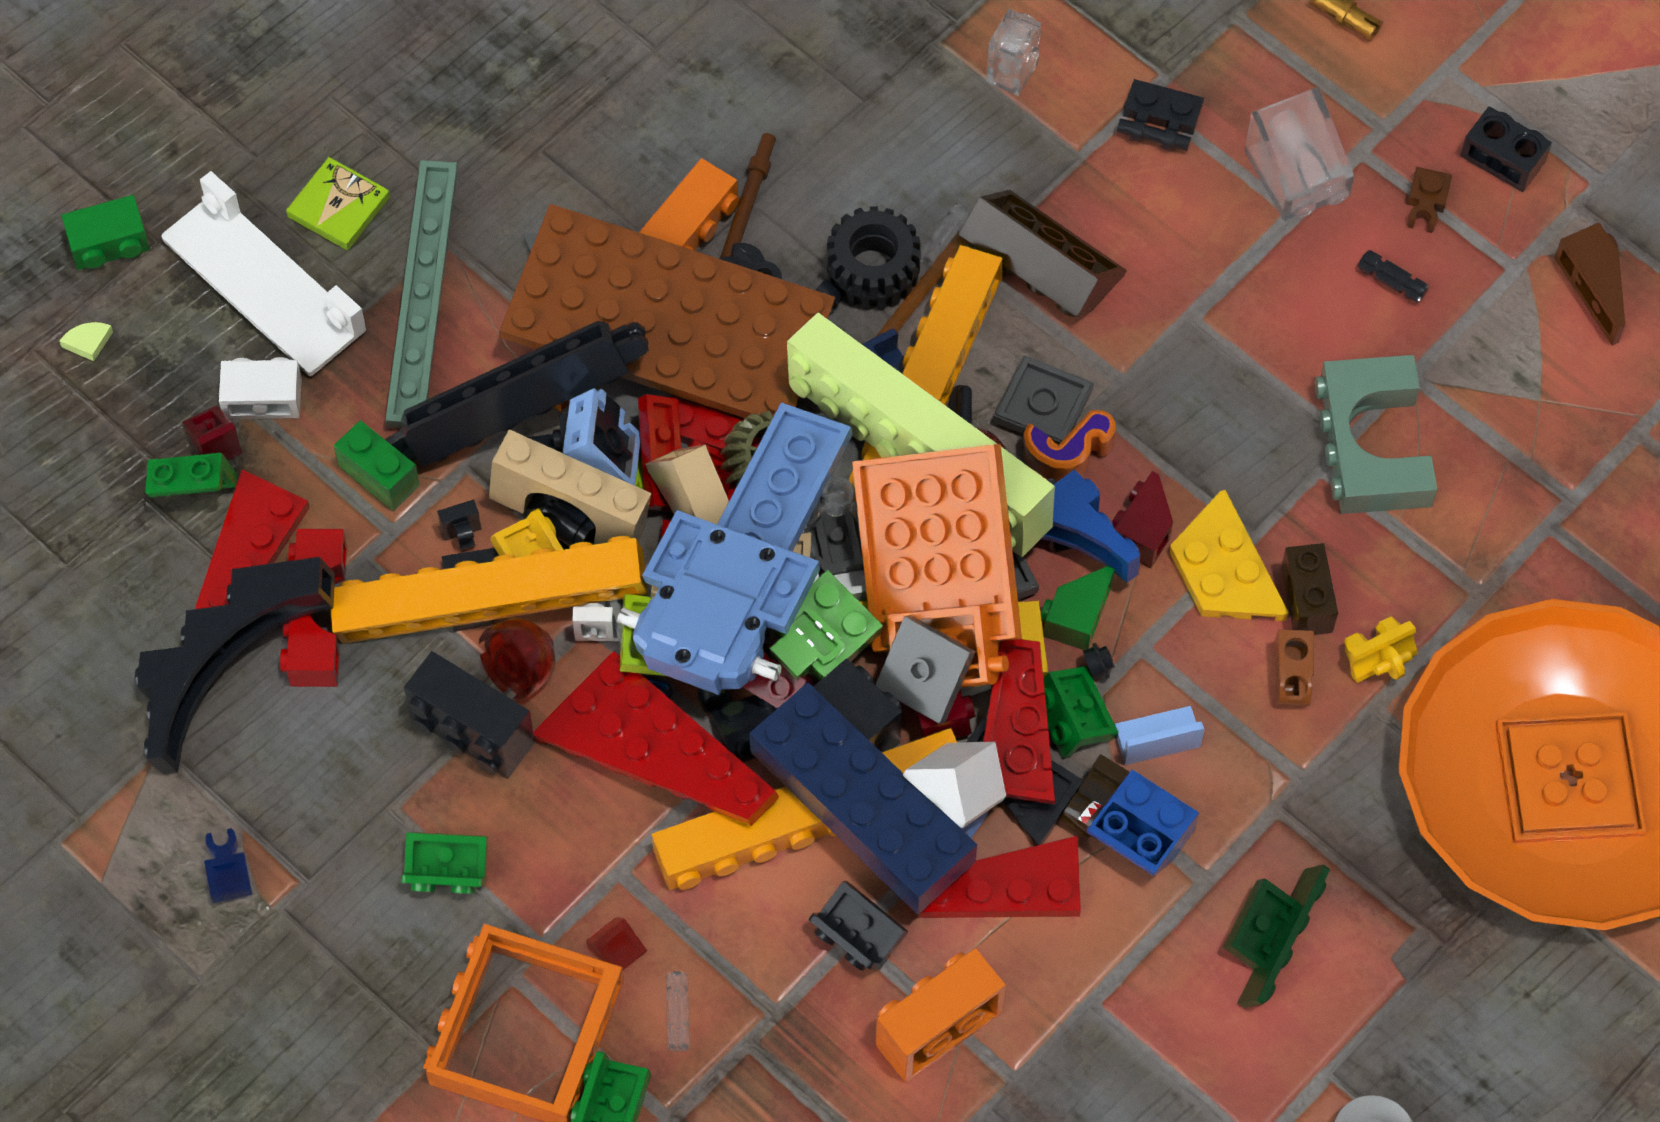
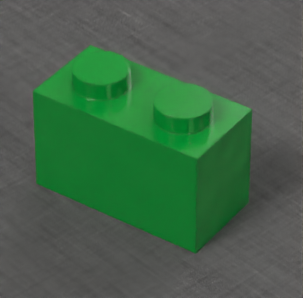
[61,195,150,270]
[333,420,420,511]

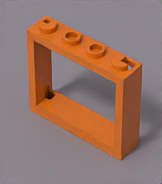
[423,924,624,1122]

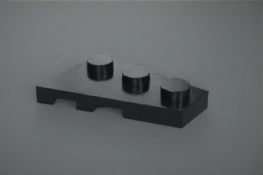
[967,717,1084,845]

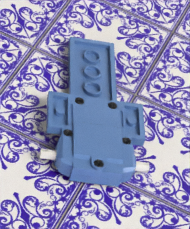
[617,403,853,695]

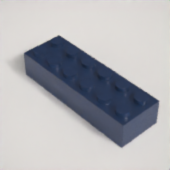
[749,682,977,915]

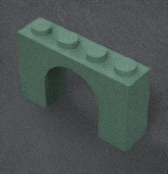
[1315,355,1438,514]

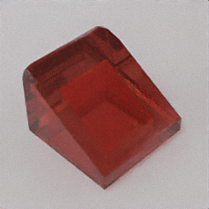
[586,917,647,970]

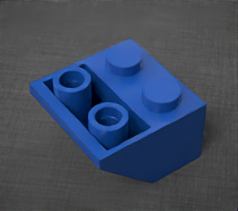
[1087,769,1199,876]

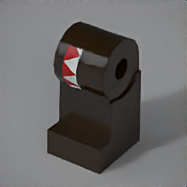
[1061,754,1129,838]

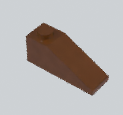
[1555,223,1625,346]

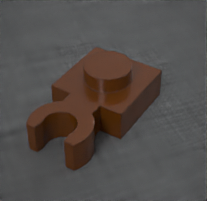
[1407,167,1452,233]

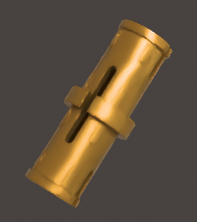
[1310,0,1383,41]

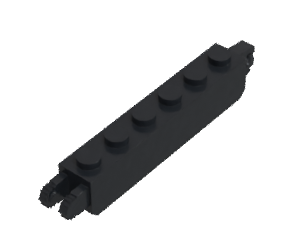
[385,321,649,468]

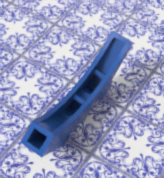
[1041,469,1140,583]

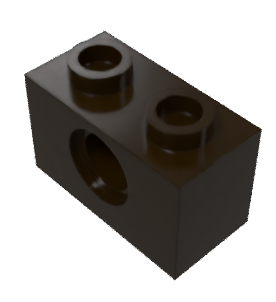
[1281,543,1338,635]

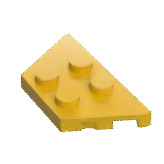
[1169,490,1289,622]

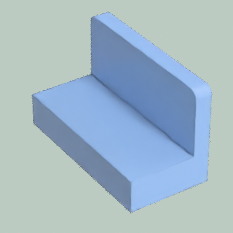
[1115,706,1205,765]

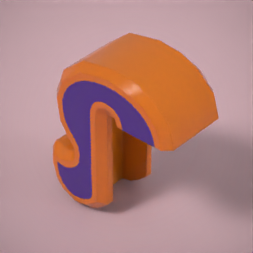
[1022,410,1116,482]

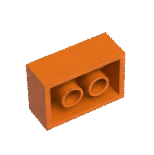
[876,948,1006,1083]

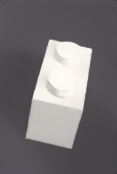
[219,357,302,419]

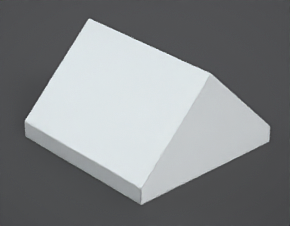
[903,742,1006,828]

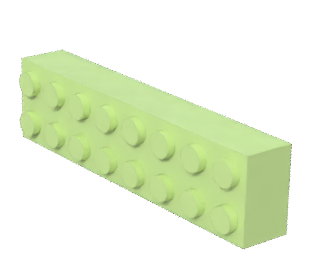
[787,313,1055,557]

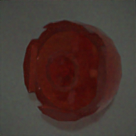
[479,618,555,699]

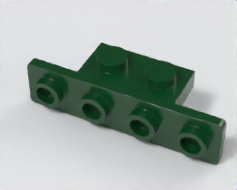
[1223,864,1330,1008]

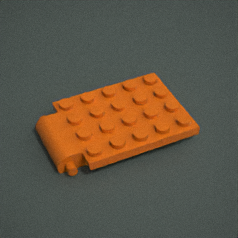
[852,444,1022,688]

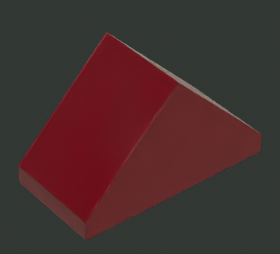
[182,405,243,461]

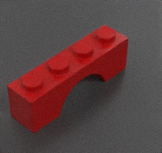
[280,529,348,687]

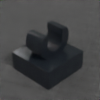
[437,499,482,551]

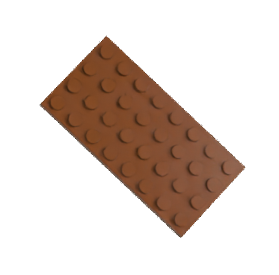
[499,204,835,418]

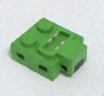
[769,570,883,681]

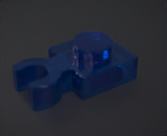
[204,828,253,903]

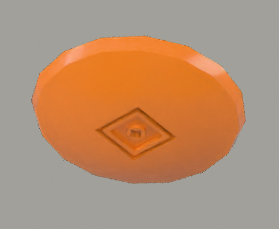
[1399,599,1660,930]

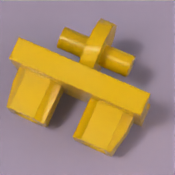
[1344,616,1418,683]

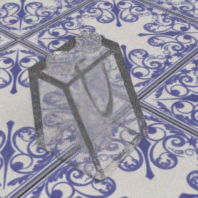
[1244,87,1354,221]

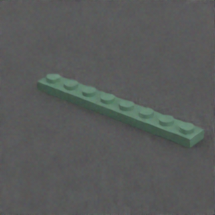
[385,160,458,429]

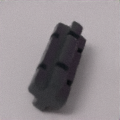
[1358,250,1429,303]

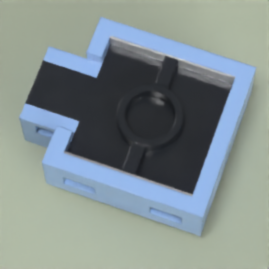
[563,388,641,486]

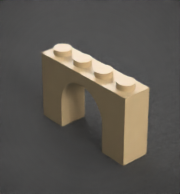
[489,429,652,545]

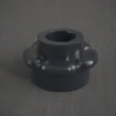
[1083,643,1115,680]

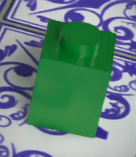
[1041,566,1115,650]

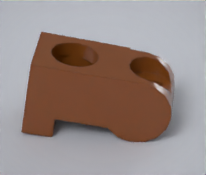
[1274,629,1314,706]

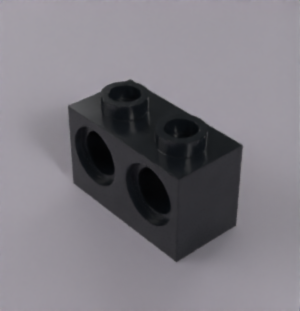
[1460,106,1552,192]

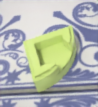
[59,322,113,361]

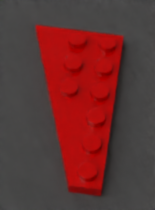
[533,651,779,826]

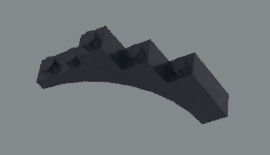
[135,557,335,774]

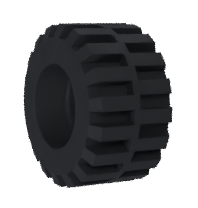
[827,206,921,310]

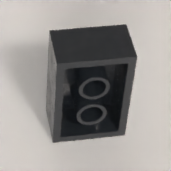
[404,651,535,779]

